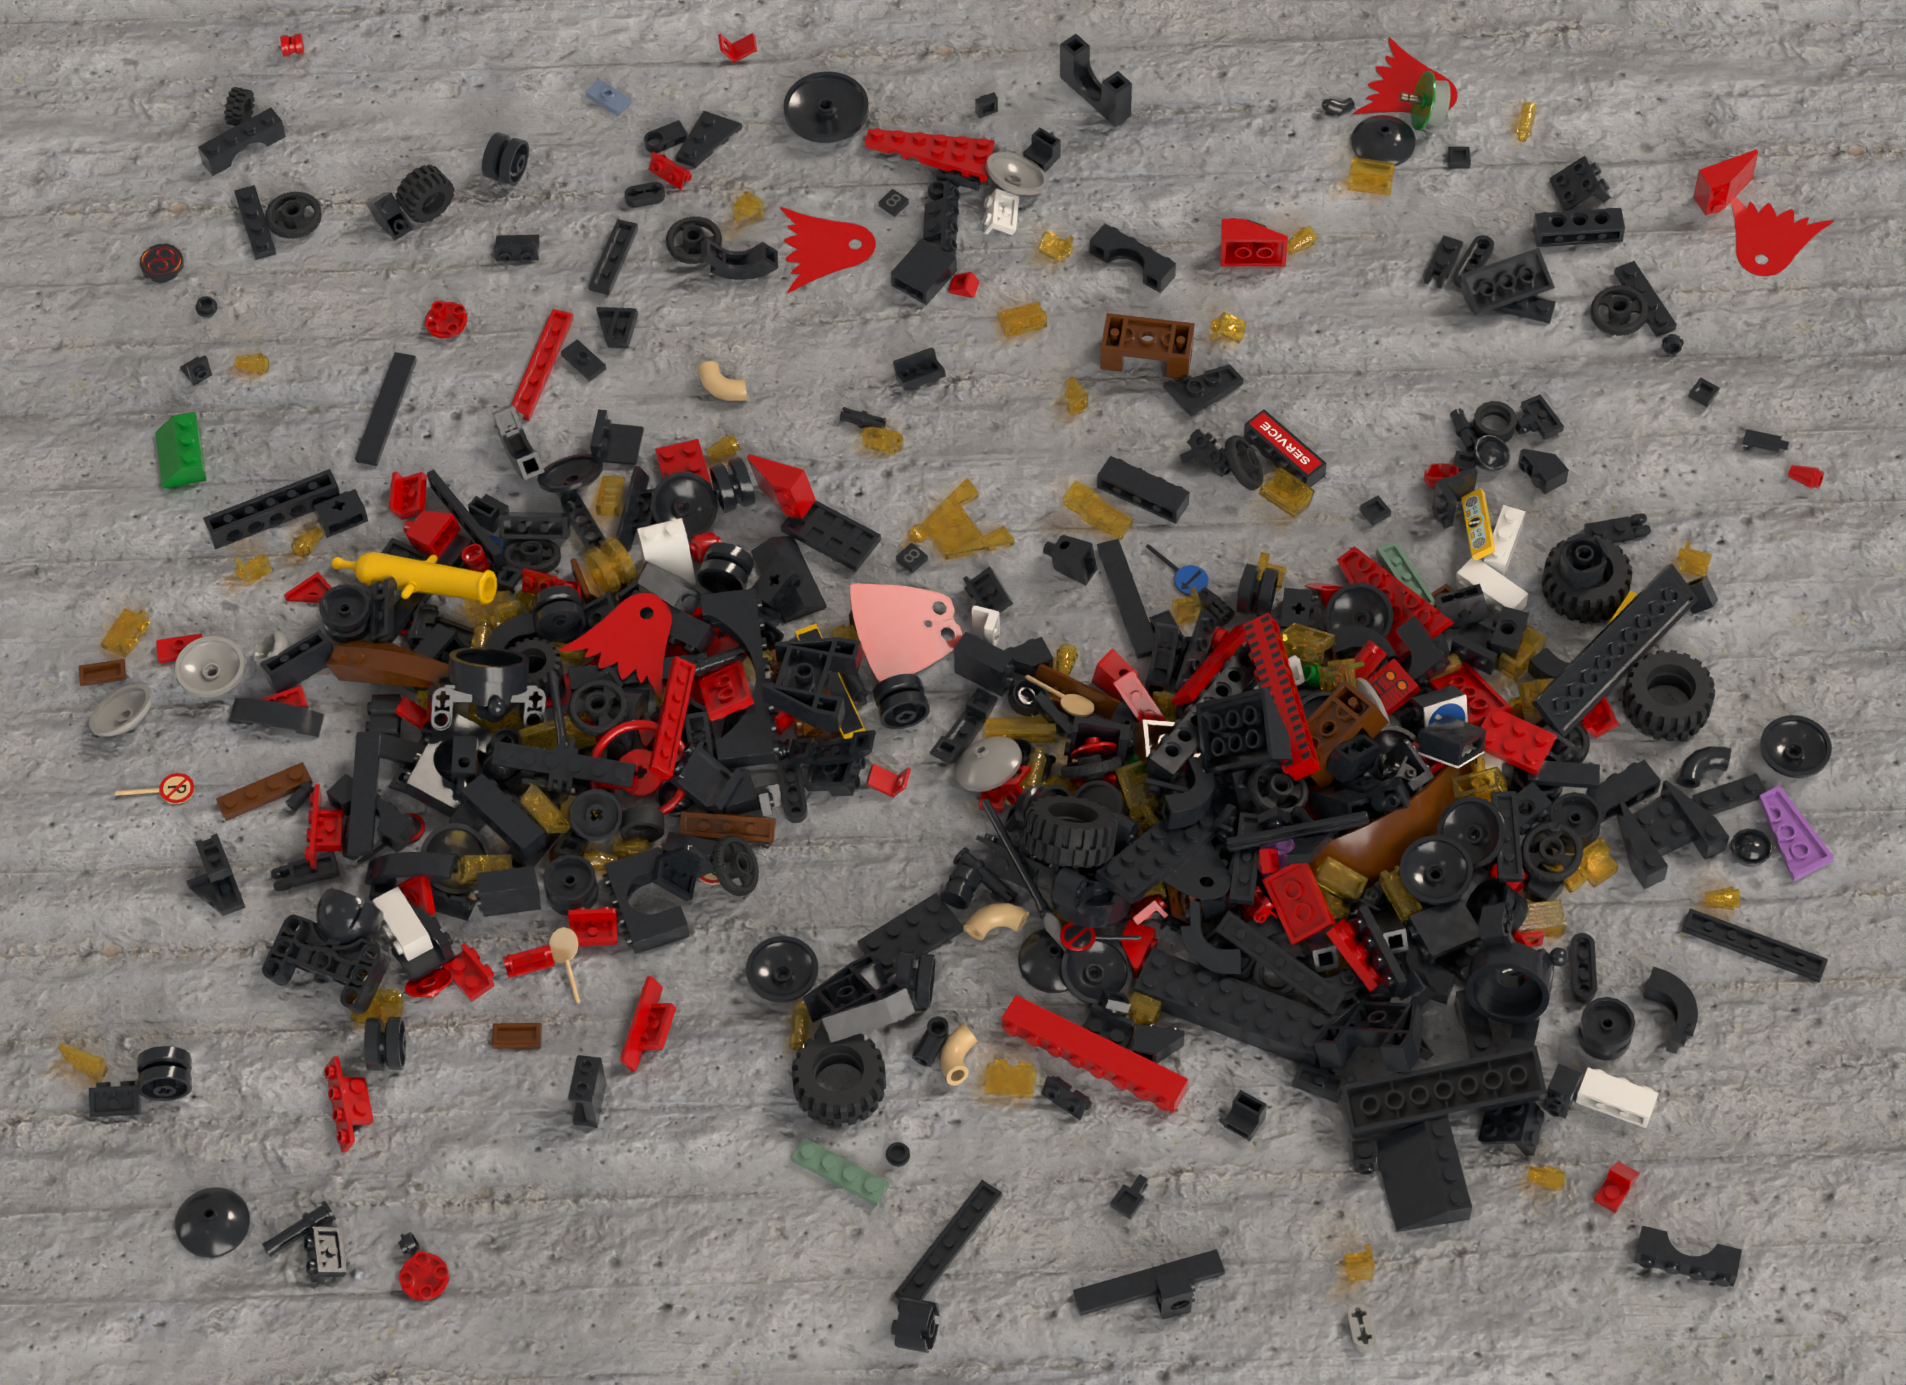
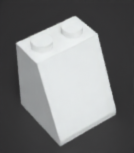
[637,518,696,595]

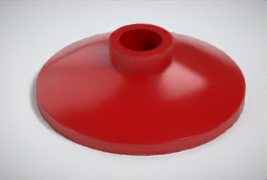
[1071,737,1118,760]
[405,969,452,998]

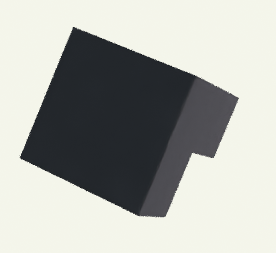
[1023,127,1061,172]
[468,494,510,533]
[1224,1090,1267,1141]

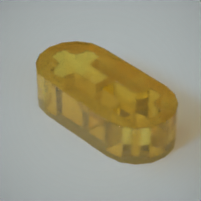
[862,427,903,454]

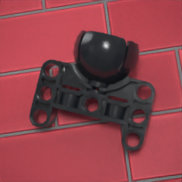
[262,888,391,1015]

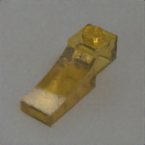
[1063,480,1133,540]

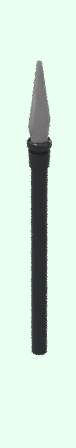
[981,799,1066,952]

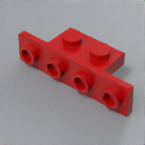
[305,784,344,869]
[620,976,676,1071]
[324,1056,374,1152]

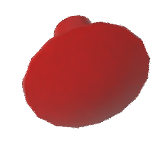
[425,301,468,339]
[399,1251,449,1301]

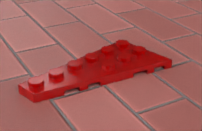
[865,128,995,183]
[1336,546,1454,663]

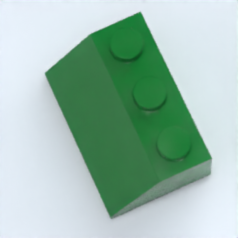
[155,412,207,488]

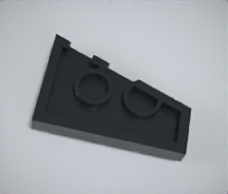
[1164,364,1244,416]

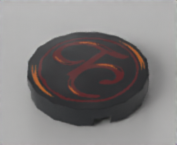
[140,244,184,282]

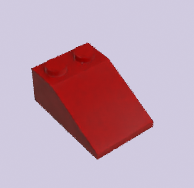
[1693,149,1759,216]
[1220,218,1288,266]
[747,454,816,519]

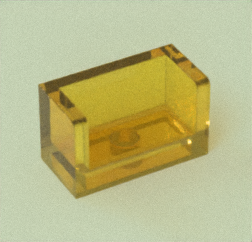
[1348,157,1395,196]
[1498,626,1547,682]
[1115,760,1159,819]

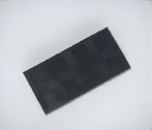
[781,500,881,571]
[857,893,964,979]

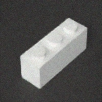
[1483,505,1525,577]
[1455,557,1528,614]
[373,887,434,961]
[1576,1068,1659,1128]

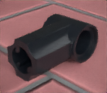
[912,1016,950,1067]

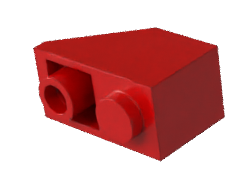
[1120,920,1158,980]

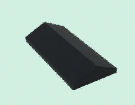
[1459,248,1555,316]
[751,536,827,623]

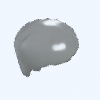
[254,631,290,667]

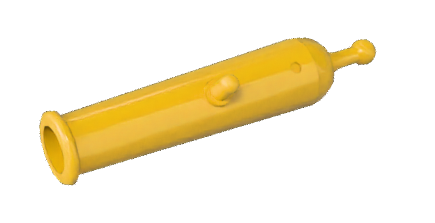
[331,552,497,605]

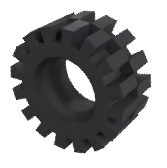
[224,87,255,126]

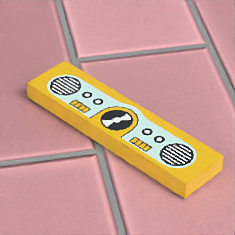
[1461,488,1496,561]

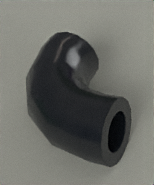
[1677,746,1732,788]

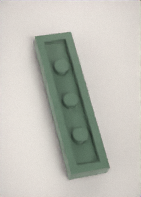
[1376,542,1438,609]
[791,1137,889,1206]

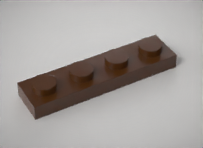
[216,762,313,821]
[680,811,776,842]

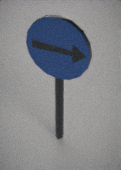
[1146,544,1209,596]

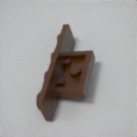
[1035,664,1121,720]

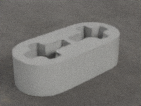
[1347,1304,1376,1353]

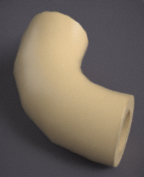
[697,361,747,401]
[963,903,1029,940]
[940,1022,979,1086]

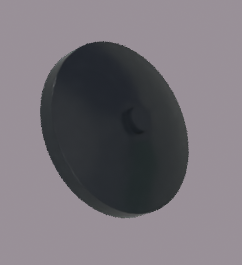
[784,71,869,143]

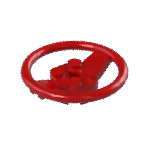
[589,720,685,815]

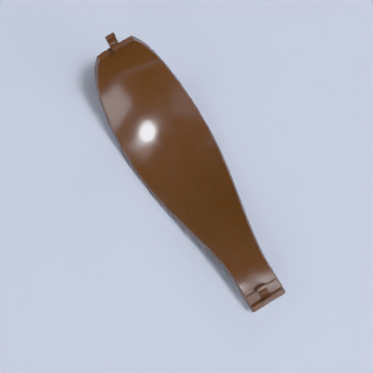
[1308,703,1525,896]

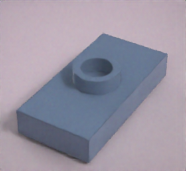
[585,79,632,116]

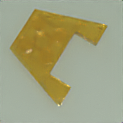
[922,478,1015,560]

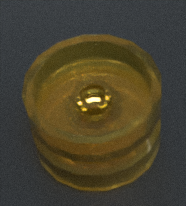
[583,536,638,594]

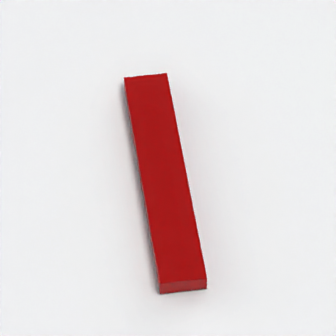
[511,309,574,421]
[1171,622,1248,706]
[648,656,696,780]

